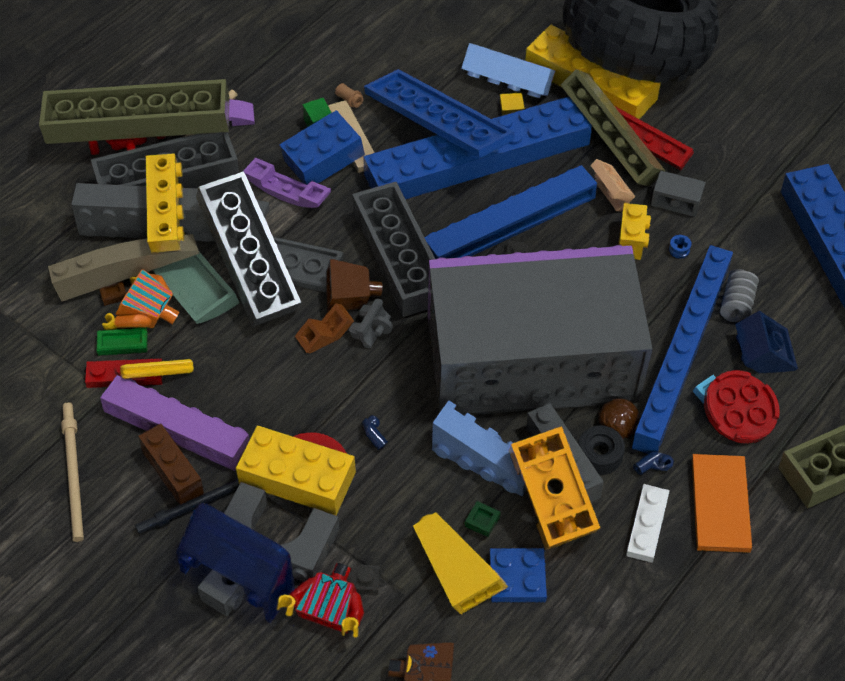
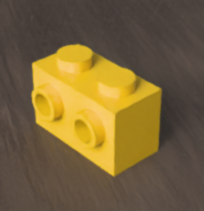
[619,203,651,260]

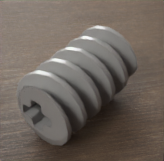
[720,269,759,322]

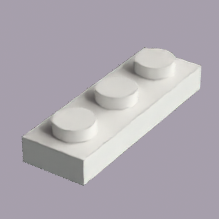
[626,484,670,563]

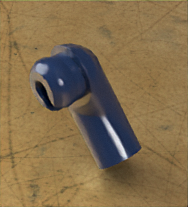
[361,415,388,450]
[633,452,674,475]

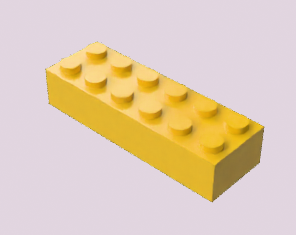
[525,25,660,119]

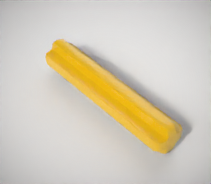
[120,359,194,379]

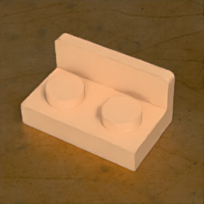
[591,159,635,212]

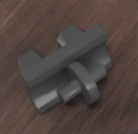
[349,299,393,349]

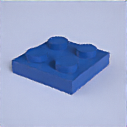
[490,548,547,602]

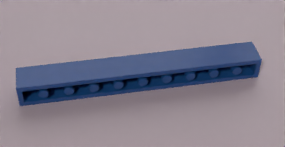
[632,245,733,454]

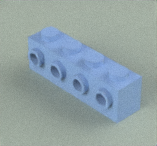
[462,43,556,98]

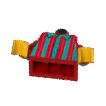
[276,563,364,638]

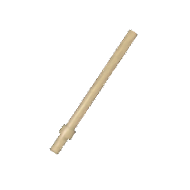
[61,403,84,542]

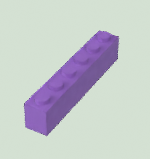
[100,375,250,471]

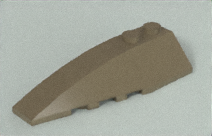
[48,234,200,302]

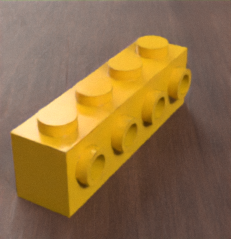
[146,154,184,253]

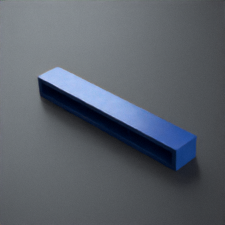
[424,165,597,259]

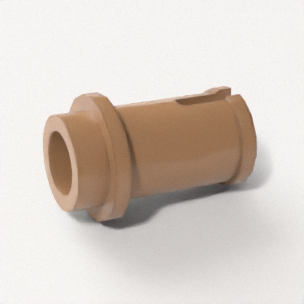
[335,83,363,107]

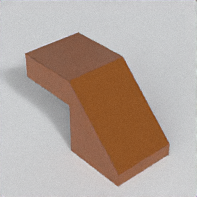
[295,303,354,354]

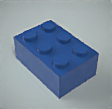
[279,110,365,185]

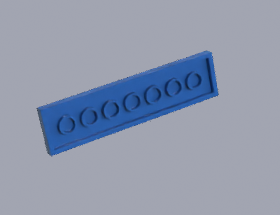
[364,69,515,158]

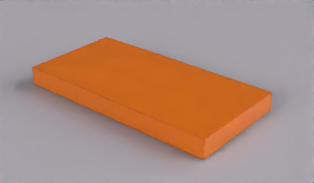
[692,454,752,553]

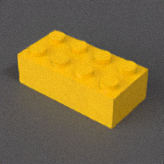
[236,425,356,515]

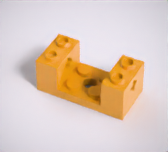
[508,426,600,550]

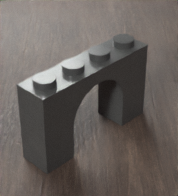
[213,482,340,581]

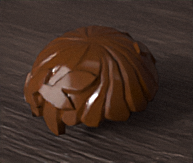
[598,398,640,439]

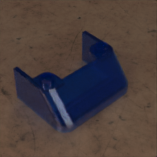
[176,503,295,623]

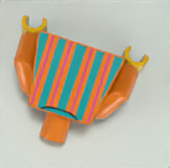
[102,269,180,330]

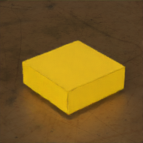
[500,93,524,116]

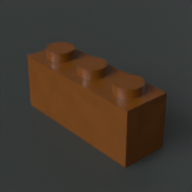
[138,423,204,505]

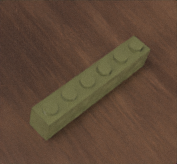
[561,69,665,187]

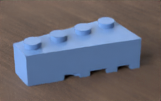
[432,400,527,496]

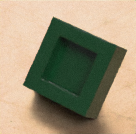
[465,501,501,538]

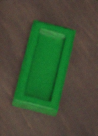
[97,328,148,356]

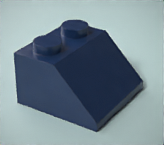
[735,311,798,373]

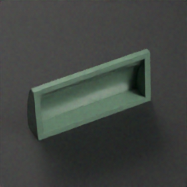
[152,252,239,324]

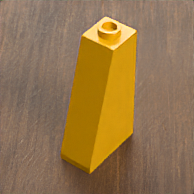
[413,512,508,614]

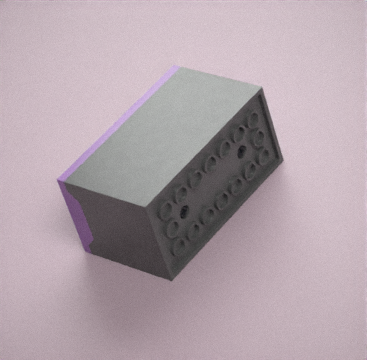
[428,245,652,416]

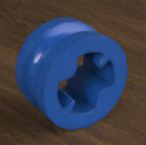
[669,235,691,259]

